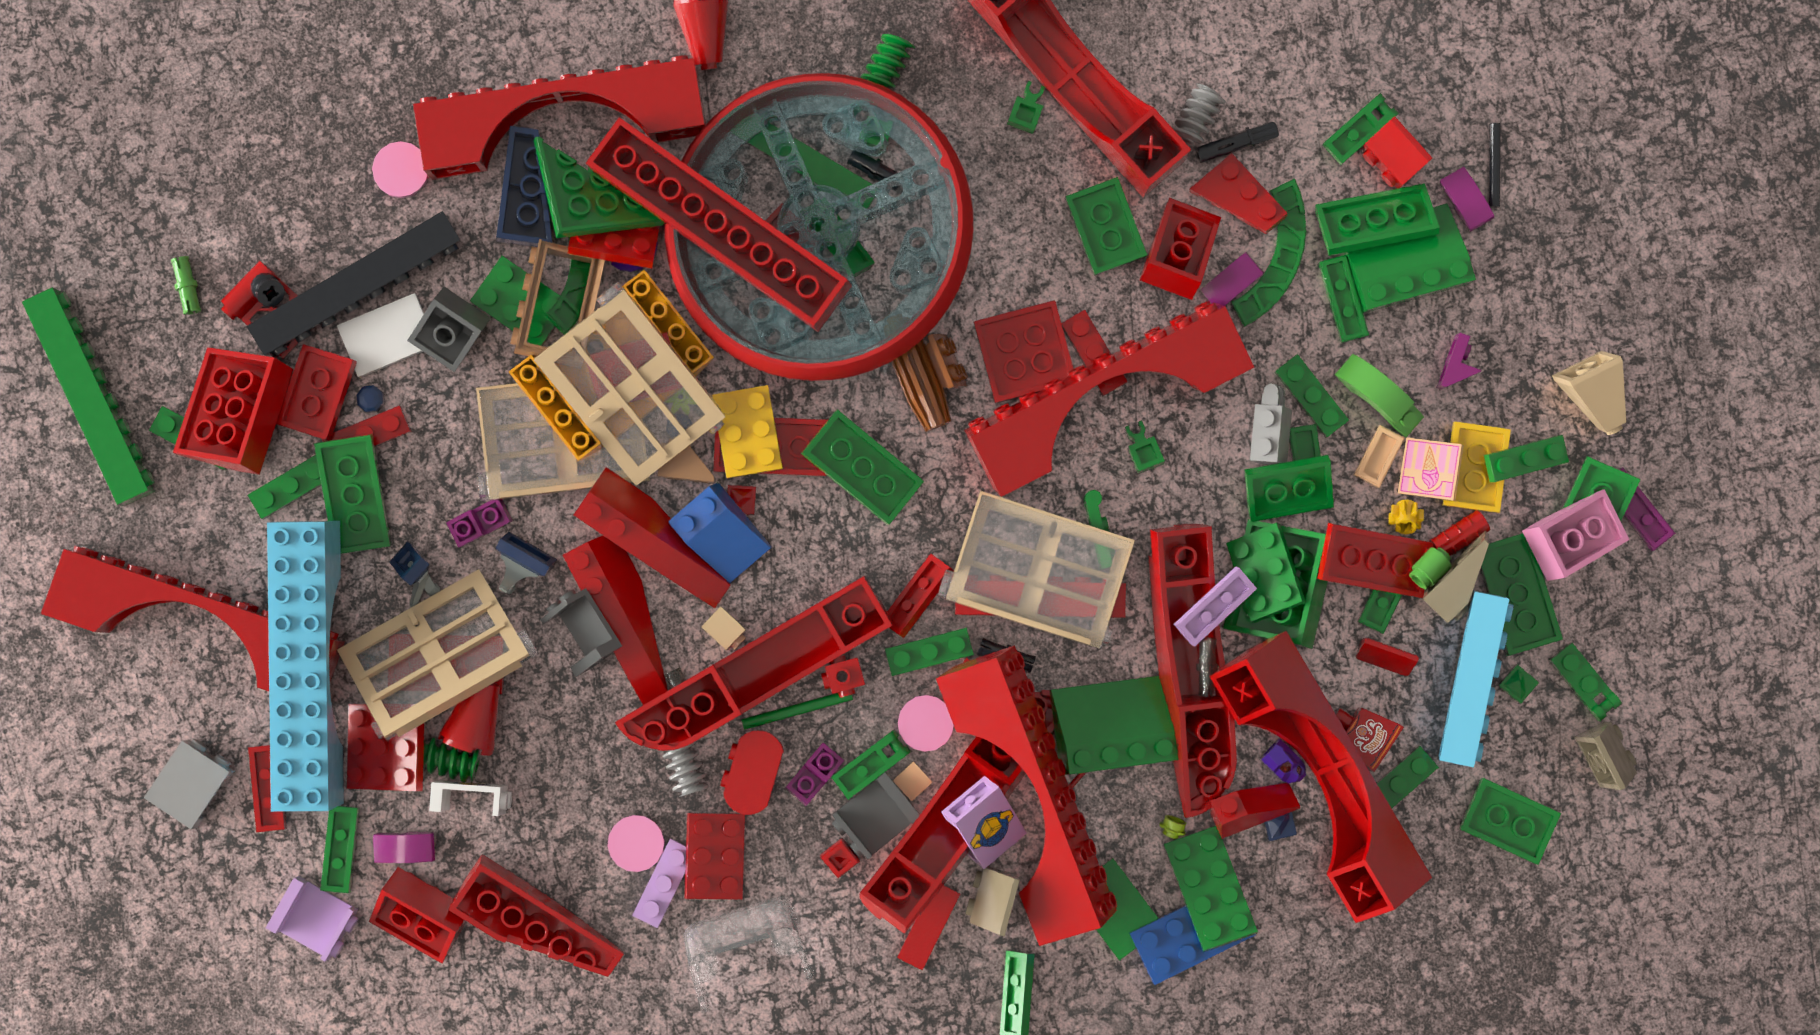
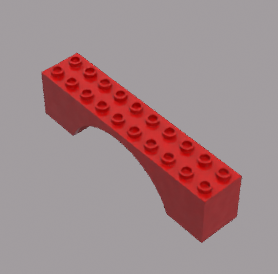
[968,0,1191,198]
[413,55,706,180]
[964,301,1255,497]
[40,546,345,691]
[1210,631,1432,923]
[936,645,1117,946]

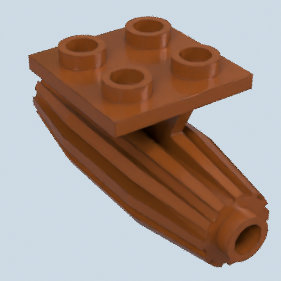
[883,314,968,432]

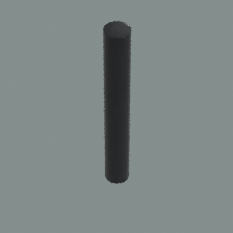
[1489,123,1501,208]

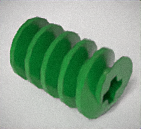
[861,34,915,89]
[423,737,480,783]

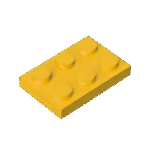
[712,385,783,479]
[1442,422,1511,513]

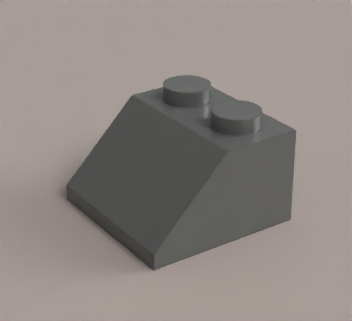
[407,287,491,372]

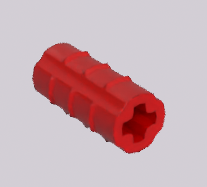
[1429,510,1491,556]

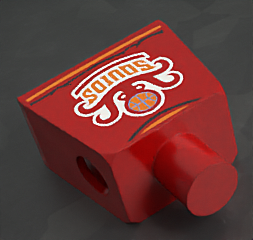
[1335,707,1404,772]

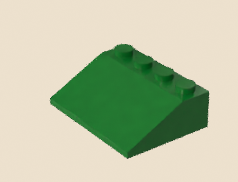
[1345,203,1476,314]
[1223,519,1328,649]
[1050,676,1178,775]

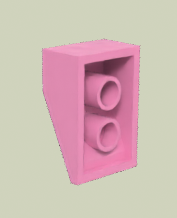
[1522,489,1630,581]

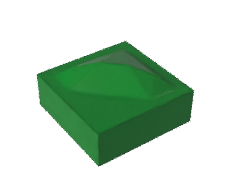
[1497,664,1539,704]

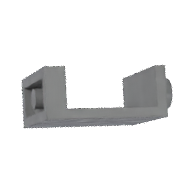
[144,739,235,829]

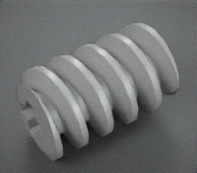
[1173,83,1226,147]
[663,741,709,797]

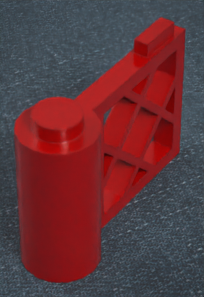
[221,260,311,359]

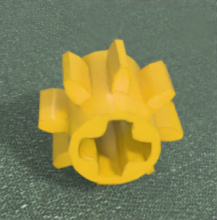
[1389,499,1424,535]

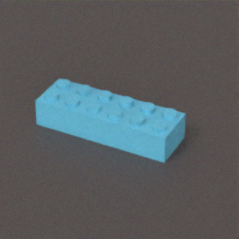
[1438,590,1513,768]

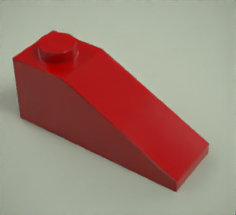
[1210,783,1300,839]

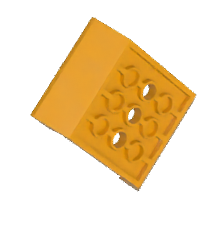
[509,270,714,462]

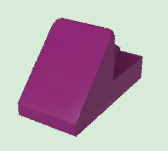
[1436,333,1482,390]

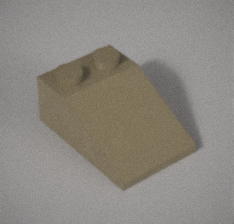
[1423,531,1489,623]
[1574,721,1637,790]
[965,866,1020,937]

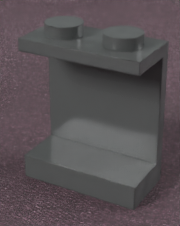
[540,588,622,677]
[832,772,920,860]

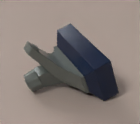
[496,532,557,594]
[389,541,441,607]

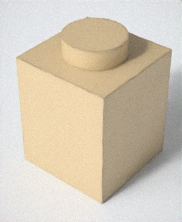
[701,606,746,650]

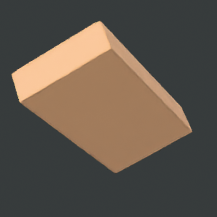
[1353,425,1405,488]

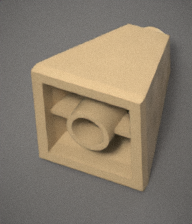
[1552,351,1626,435]

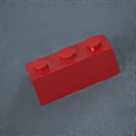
[369,867,466,963]

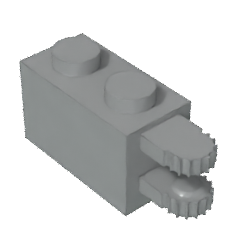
[1250,383,1292,465]

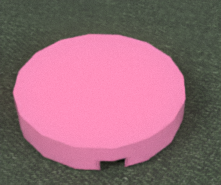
[372,141,429,199]
[898,695,954,752]
[608,815,665,872]

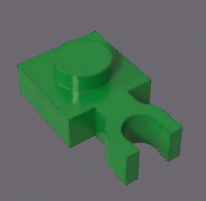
[1007,81,1045,134]
[1124,420,1165,474]

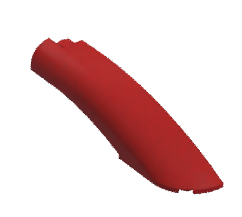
[1148,524,1237,818]
[615,576,893,751]
[859,690,1055,934]

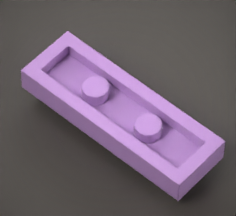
[1174,567,1257,646]
[632,838,686,928]

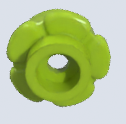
[1159,815,1187,839]

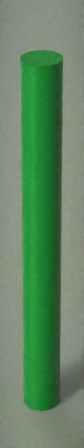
[741,693,853,730]

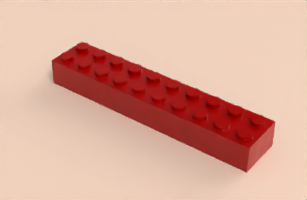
[586,117,852,332]

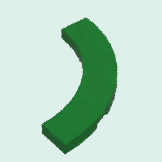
[1231,179,1306,328]
[545,237,591,335]

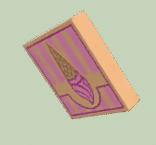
[1398,438,1464,501]

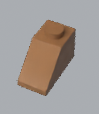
[657,438,716,484]

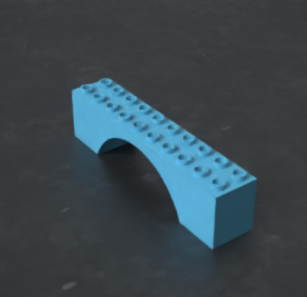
[267,521,344,812]

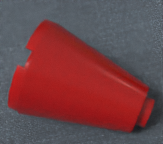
[673,0,729,70]
[438,682,500,756]

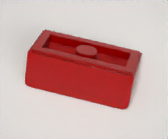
[1355,638,1419,676]

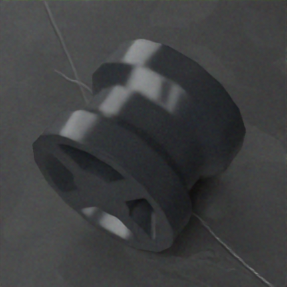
[251,273,285,307]

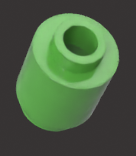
[1409,547,1452,590]

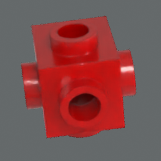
[821,655,865,698]

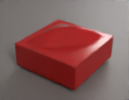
[727,485,756,515]
[820,838,860,878]

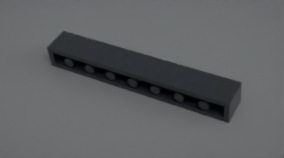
[246,211,461,357]

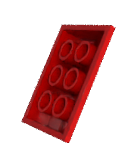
[173,347,293,475]

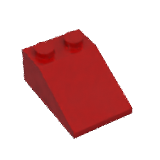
[1140,197,1221,300]

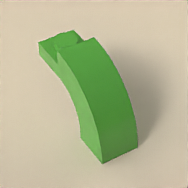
[1335,354,1424,437]

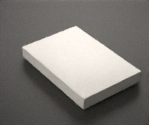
[337,293,424,378]

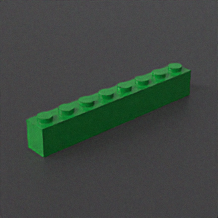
[22,287,155,507]

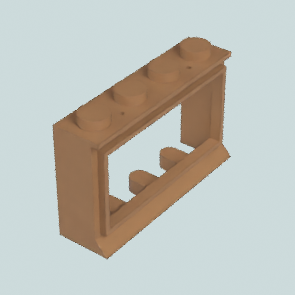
[510,239,605,368]

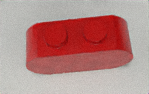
[720,730,784,815]

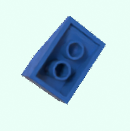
[668,482,772,583]

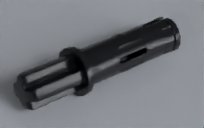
[1195,122,1279,163]

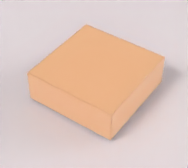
[893,761,932,801]

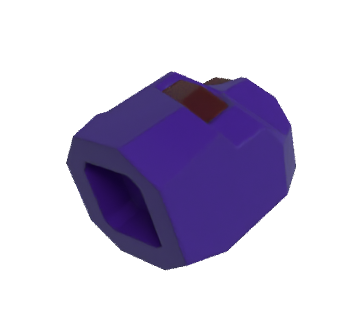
[1259,739,1306,783]

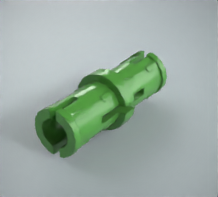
[171,256,201,315]

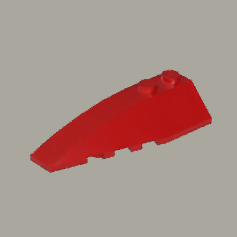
[573,467,731,608]
[562,535,668,705]
[448,854,624,977]

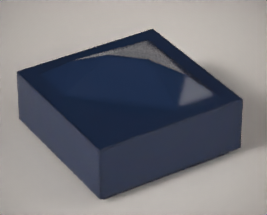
[1264,812,1297,841]

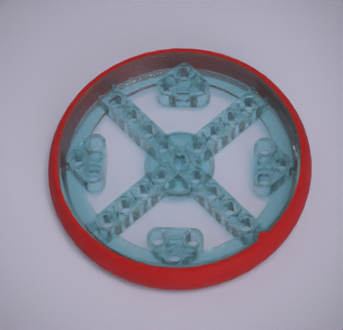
[665,73,974,381]

